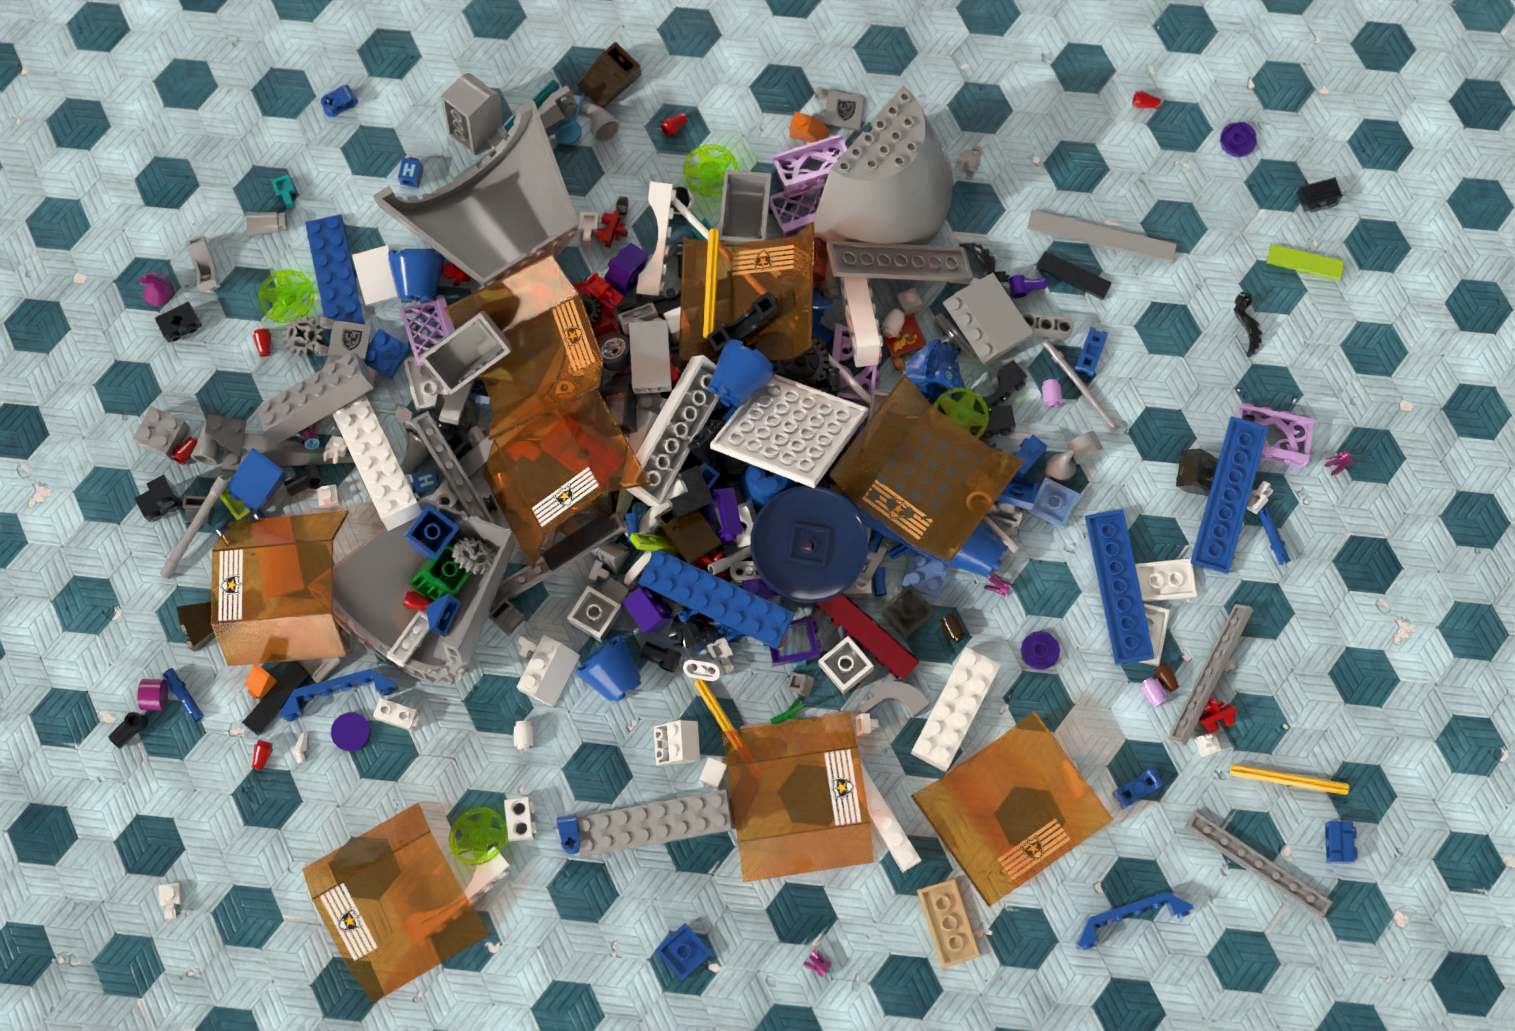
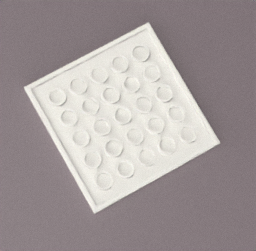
[710,374,869,488]

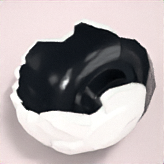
[671,187,695,215]

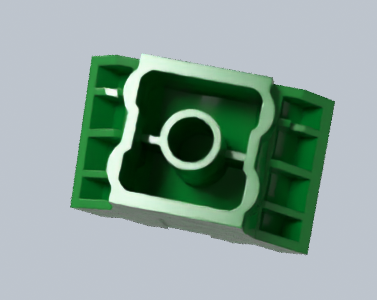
[408,537,472,602]

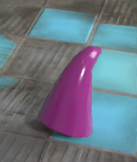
[139,273,174,306]

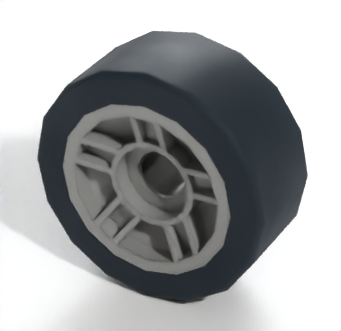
[597,334,631,371]

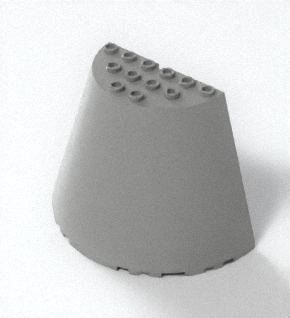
[804,86,953,260]
[373,100,579,290]
[308,498,515,685]

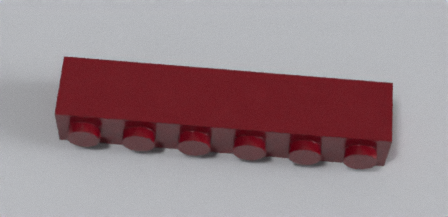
[816,593,919,680]

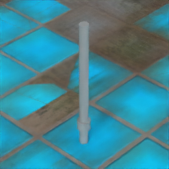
[1044,341,1120,432]

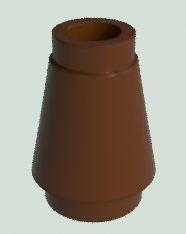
[1153,662,1180,693]

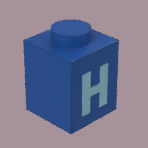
[398,157,423,188]
[410,469,440,498]

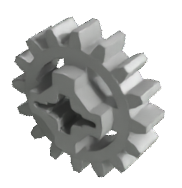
[282,316,324,357]
[452,537,495,575]

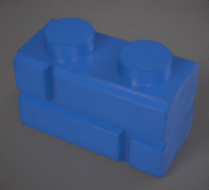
[1325,821,1358,864]

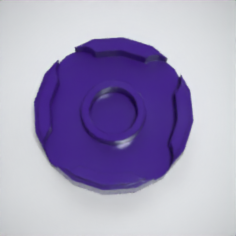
[1220,122,1257,158]
[1020,631,1060,670]
[331,712,371,752]

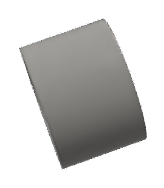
[1067,431,1104,464]

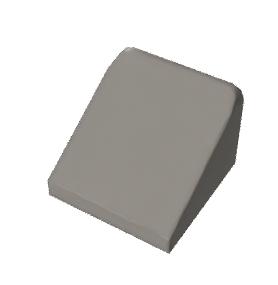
[786,672,814,697]

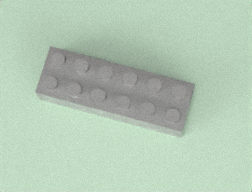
[257,351,374,445]

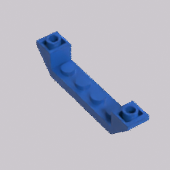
[279,669,399,722]
[1075,892,1194,951]

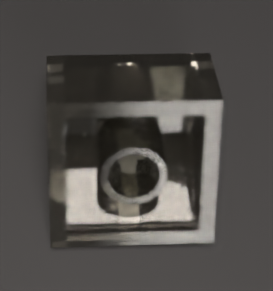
[1176,448,1218,496]

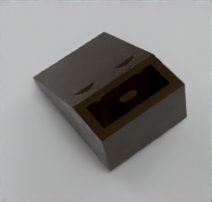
[577,42,642,108]
[655,507,722,565]

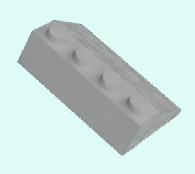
[943,273,1034,366]

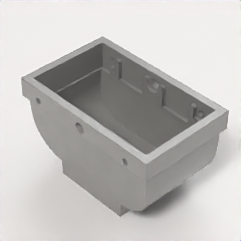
[719,170,771,250]
[420,311,512,395]

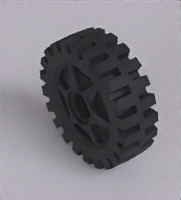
[773,330,829,387]

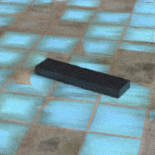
[1036,251,1112,300]
[541,511,617,571]
[242,662,310,735]

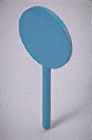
[555,92,586,145]

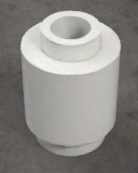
[881,309,905,338]
[514,721,534,750]

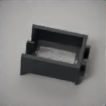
[594,382,638,439]

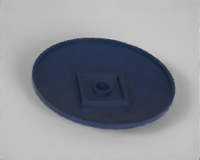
[750,486,868,603]

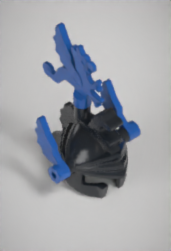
[669,608,733,652]

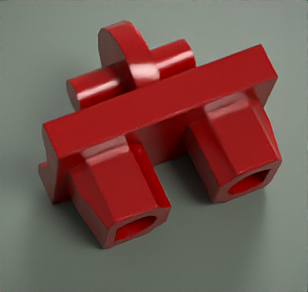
[596,210,628,248]
[442,263,471,286]
[586,275,624,311]
[693,549,730,579]
[1198,698,1237,733]

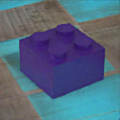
[604,243,649,297]
[622,587,675,633]

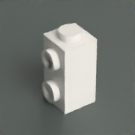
[373,698,421,732]

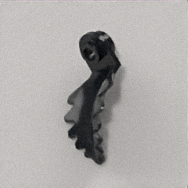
[959,243,1010,283]
[1233,291,1262,358]

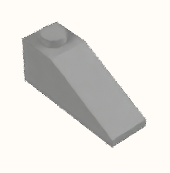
[597,541,630,575]

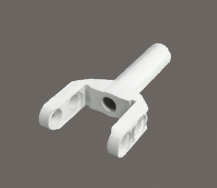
[591,478,684,589]

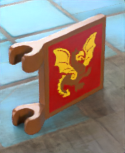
[879,314,927,371]

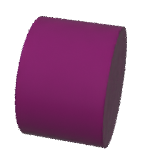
[137,679,168,711]

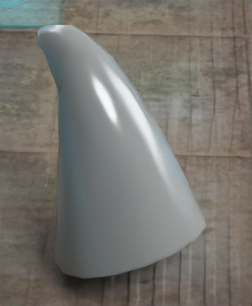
[579,104,620,142]
[400,432,430,475]
[1045,450,1076,483]

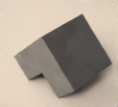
[183,495,214,526]
[488,598,525,636]

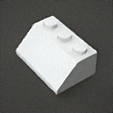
[517,635,580,708]

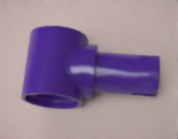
[1008,275,1047,299]

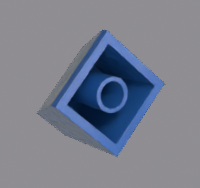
[226,448,288,512]
[405,504,460,559]

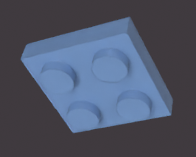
[1028,477,1080,529]
[901,550,949,599]

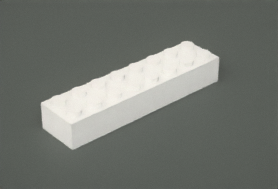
[619,355,720,506]
[332,394,422,531]

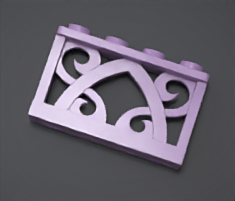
[772,134,847,199]
[831,323,884,403]
[1236,403,1315,468]

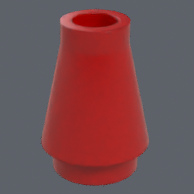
[1132,90,1161,109]
[660,113,688,137]
[253,328,271,357]
[172,437,198,466]
[403,590,433,611]
[251,740,274,770]

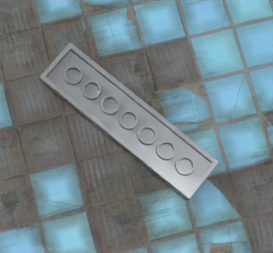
[826,241,973,282]
[577,789,734,858]

